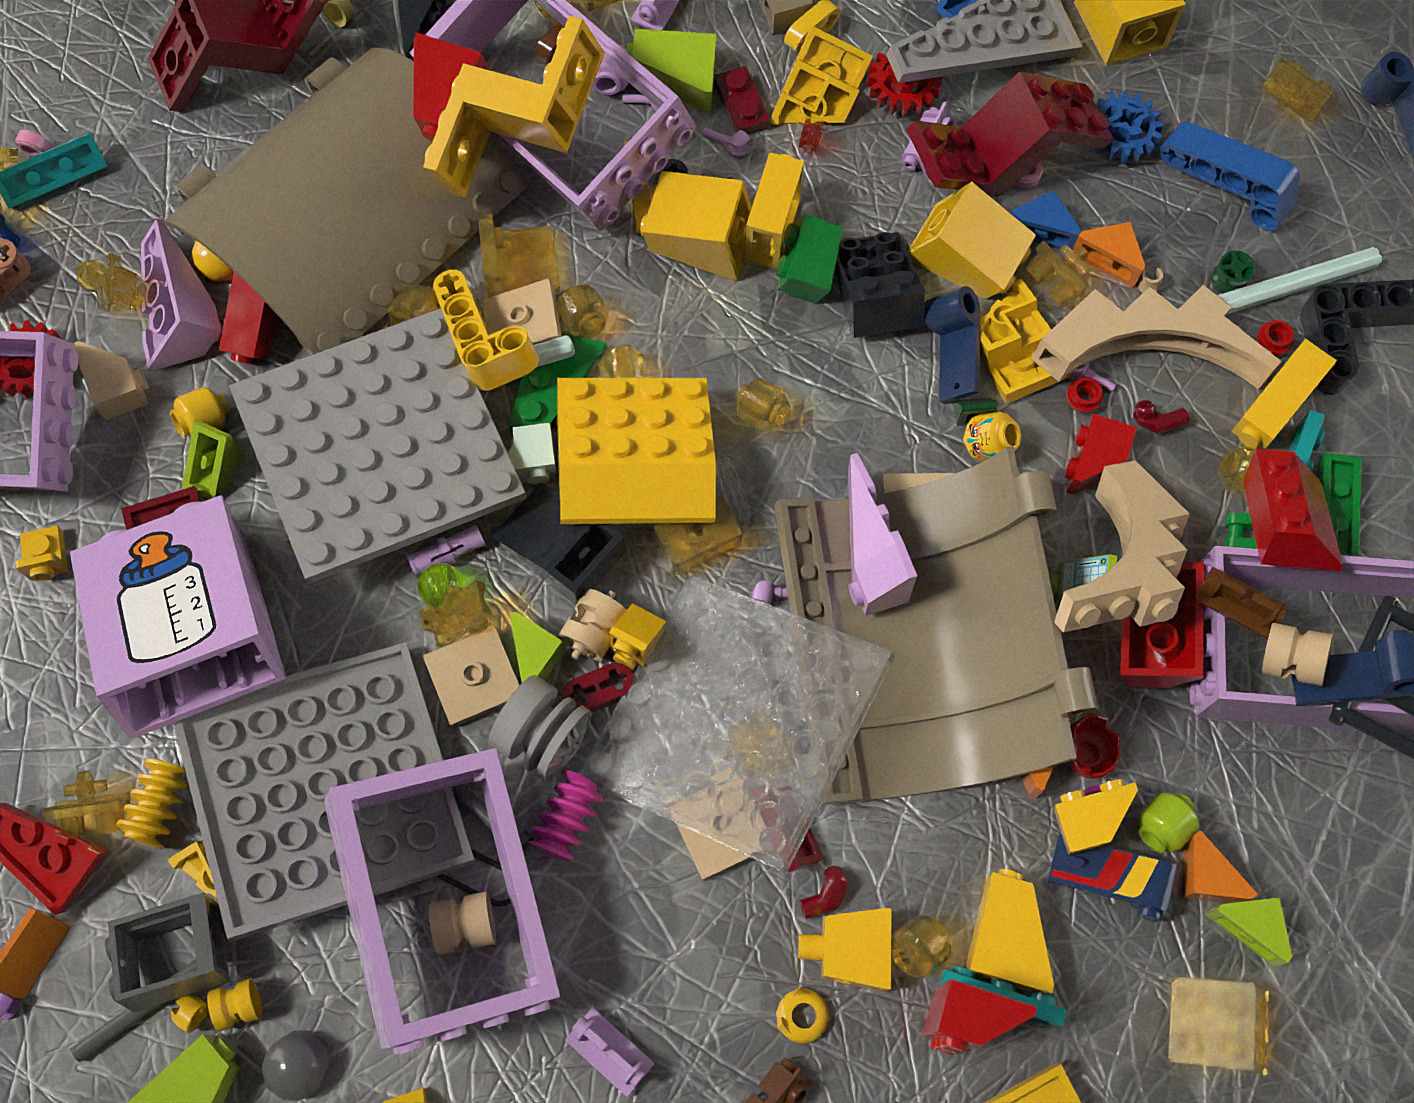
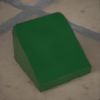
[953,398,998,426]

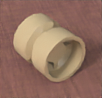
[1262,623,1333,687]
[429,891,497,956]

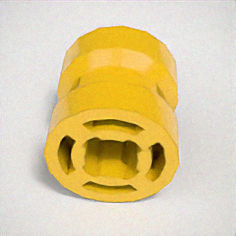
[207,978,262,1032]

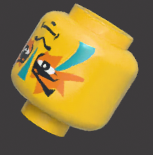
[964,412,1021,462]

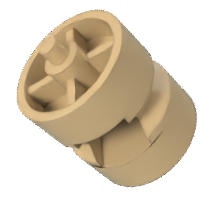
[558,588,626,661]

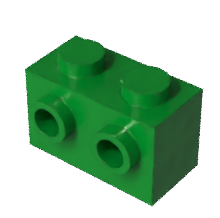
[776,213,843,304]

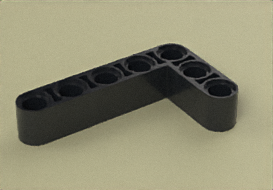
[1300,279,1414,395]

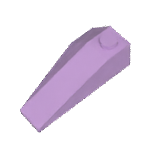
[141,218,222,371]
[848,453,917,616]

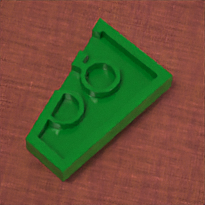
[508,333,607,431]

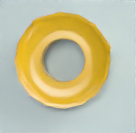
[776,987,830,1044]

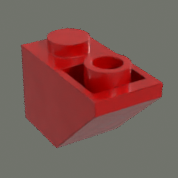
[1064,413,1137,495]

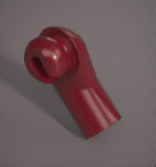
[1133,400,1190,434]
[799,865,849,920]

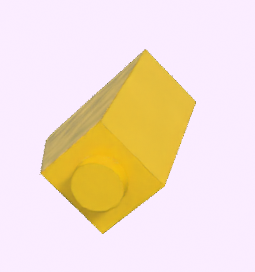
[1231,338,1337,449]
[965,869,1054,995]

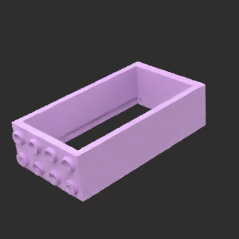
[409,0,697,232]
[1189,546,1414,735]

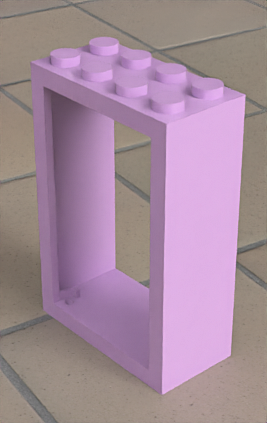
[0,331,78,492]
[324,748,560,1055]

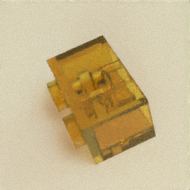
[653,495,742,577]

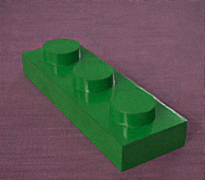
[1318,452,1362,557]

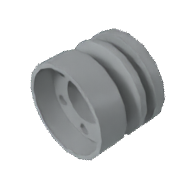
[488,675,592,782]

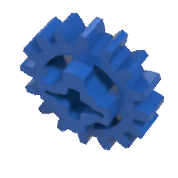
[1095,91,1164,164]

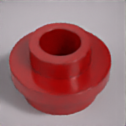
[1256,320,1294,356]
[1066,377,1104,413]

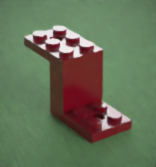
[148,0,327,112]
[906,71,1114,195]

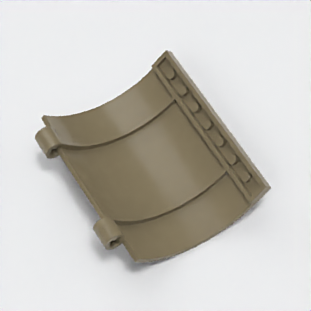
[163,48,530,355]
[774,447,1099,805]

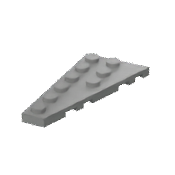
[886,0,1083,83]

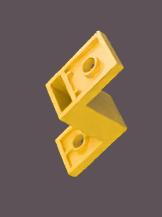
[423,15,605,198]

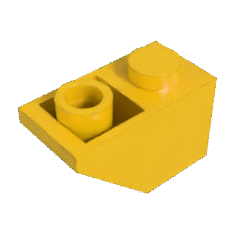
[609,603,667,670]
[1054,779,1138,855]

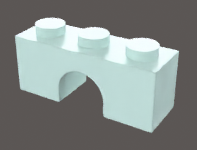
[508,423,558,485]

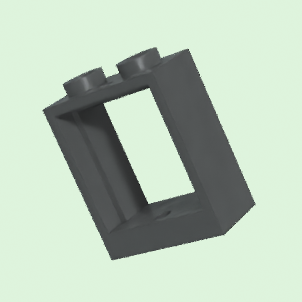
[105,892,230,1012]

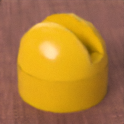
[170,995,208,1034]

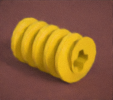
[116,759,189,850]

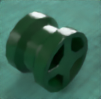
[1211,250,1255,294]

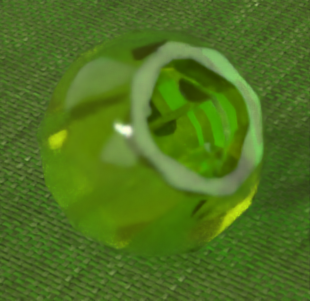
[417,563,465,610]

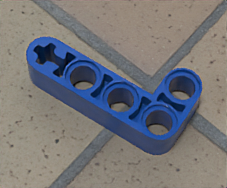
[1158,122,1300,231]

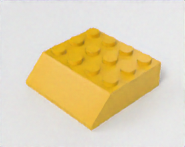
[557,378,716,524]

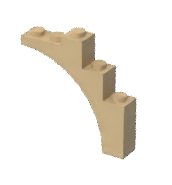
[1031,285,1282,389]
[1054,460,1190,633]

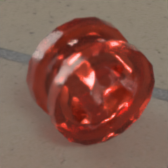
[799,118,824,153]

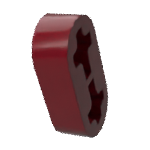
[562,663,634,713]

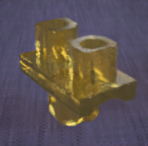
[1261,57,1333,123]
[1025,241,1091,309]
[76,252,139,312]
[420,580,491,648]
[44,770,131,836]

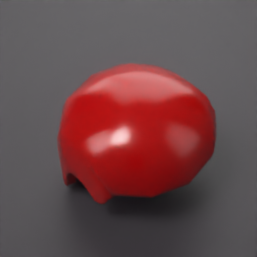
[1067,714,1121,779]

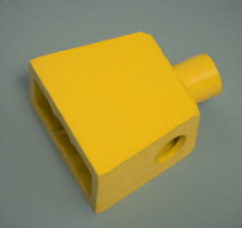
[798,908,891,992]

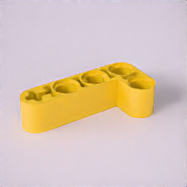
[433,270,539,391]

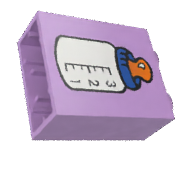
[70,495,286,739]

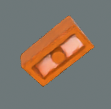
[0,908,69,999]

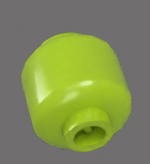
[1138,792,1200,853]

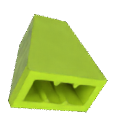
[627,29,717,112]
[127,1034,240,1103]

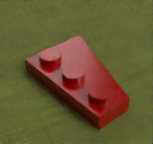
[0,803,109,915]

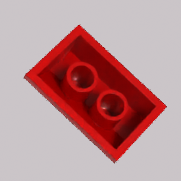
[1243,449,1343,571]
[1120,562,1205,688]
[921,979,1037,1056]

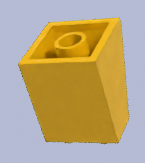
[1074,0,1186,66]
[640,171,752,281]
[907,182,1036,299]

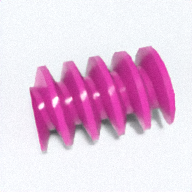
[525,769,604,861]

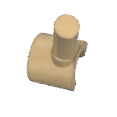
[1138,268,1163,293]

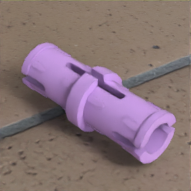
[406,524,486,578]

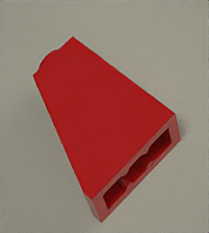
[413,33,490,142]
[219,272,282,364]

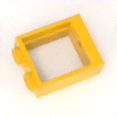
[745,152,804,270]

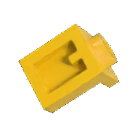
[15,525,68,581]

